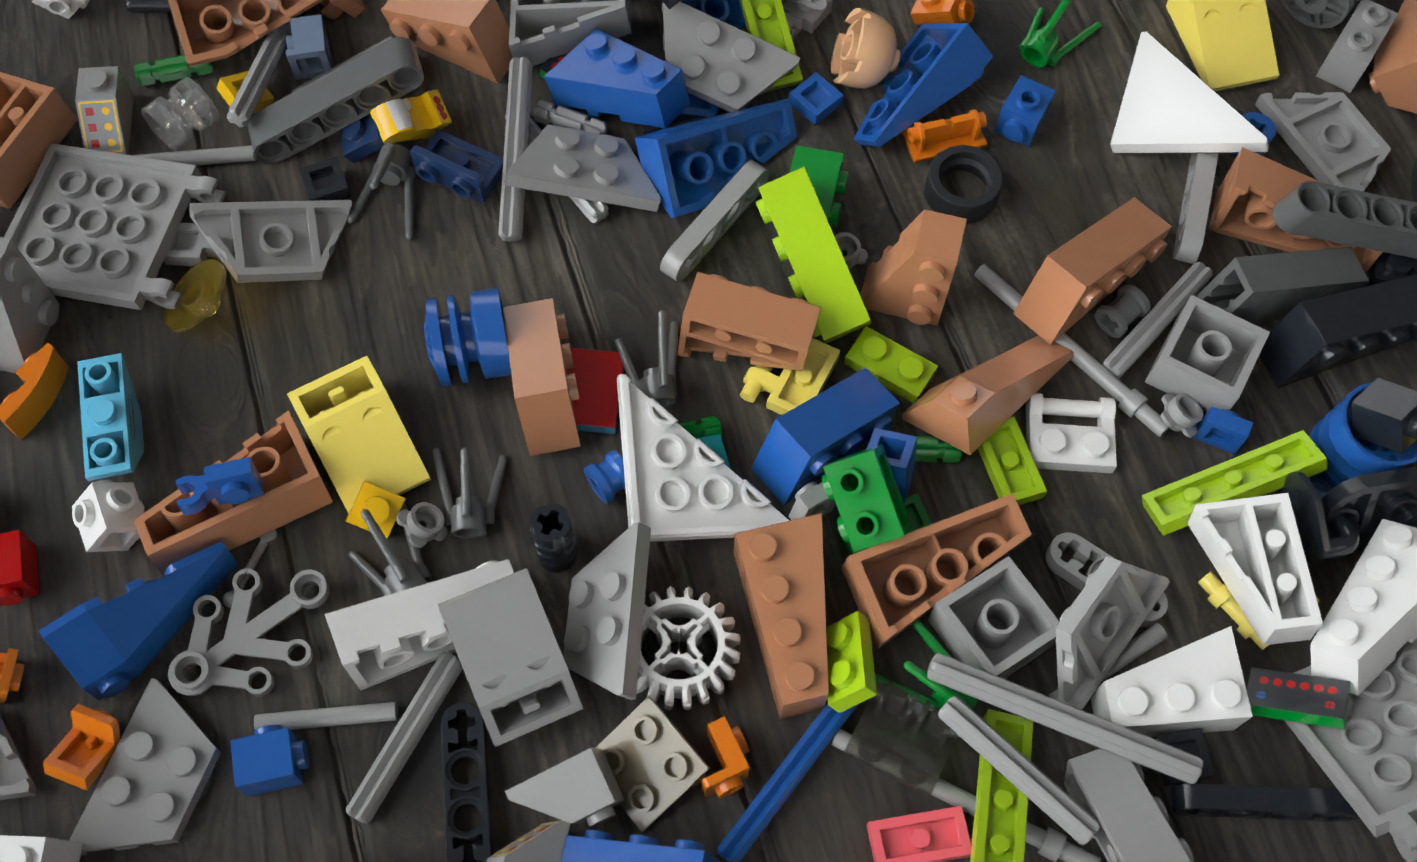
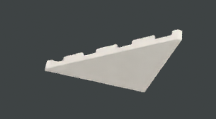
[1110,32,1269,153]
[617,374,792,542]

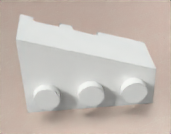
[1187,493,1323,645]

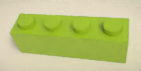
[756,167,872,343]

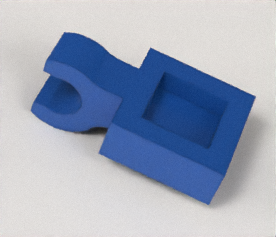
[176,457,265,515]

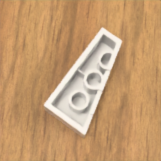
[1310,519,1417,695]

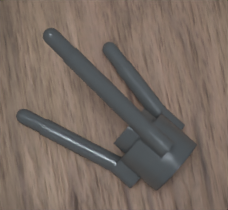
[347,143,416,240]
[615,310,679,408]
[432,447,508,538]
[349,501,431,596]

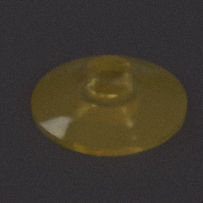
[164,259,226,333]

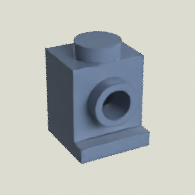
[286,14,332,80]

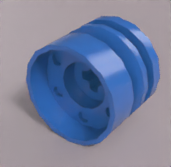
[424,288,512,387]
[1309,383,1417,487]

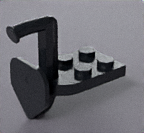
[1231,454,1417,561]

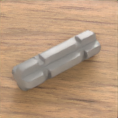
[533,99,607,135]

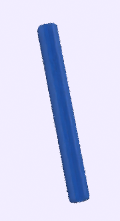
[717,703,858,862]

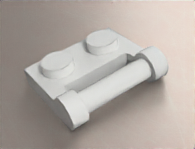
[1026,393,1117,473]

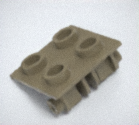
[596,696,710,832]

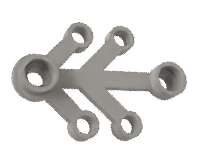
[168,568,329,697]

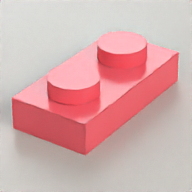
[866,805,971,862]

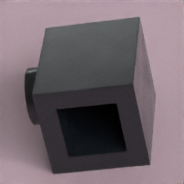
[1352,378,1417,454]

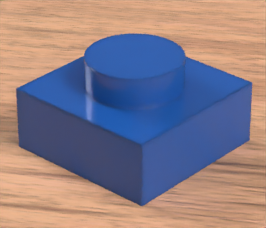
[789,72,843,125]
[1194,407,1253,454]

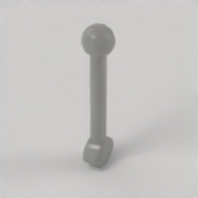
[222,529,277,609]

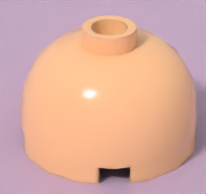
[831,8,900,89]

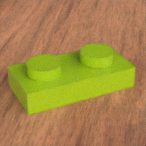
[844,326,938,403]
[978,416,1047,505]
[826,611,877,713]

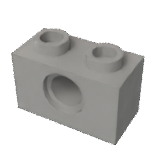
[1316,0,1398,93]

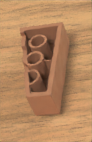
[134,410,333,576]
[841,494,1032,650]
[733,513,829,720]

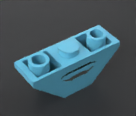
[77,353,144,481]

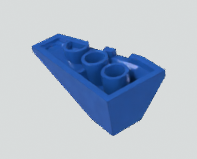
[854,23,993,147]
[635,99,797,218]
[39,541,238,701]

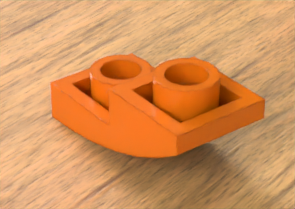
[0,343,69,440]

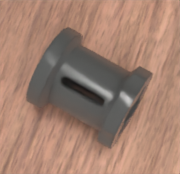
[1094,284,1151,338]

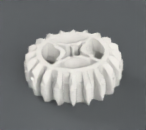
[636,586,740,710]

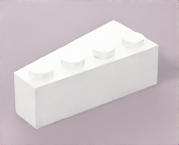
[325,559,514,691]

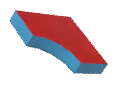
[567,348,624,434]

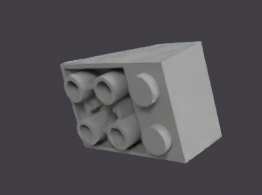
[438,568,583,747]

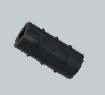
[529,503,578,573]

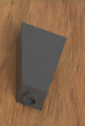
[1196,247,1369,325]

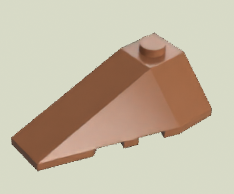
[168,0,324,67]
[1369,0,1417,114]
[902,335,1073,455]

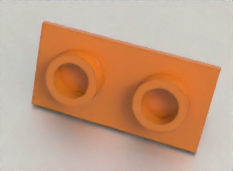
[902,109,987,163]

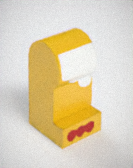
[370,90,452,144]

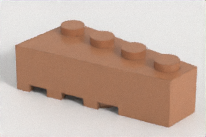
[1209,147,1382,272]
[1013,197,1172,345]

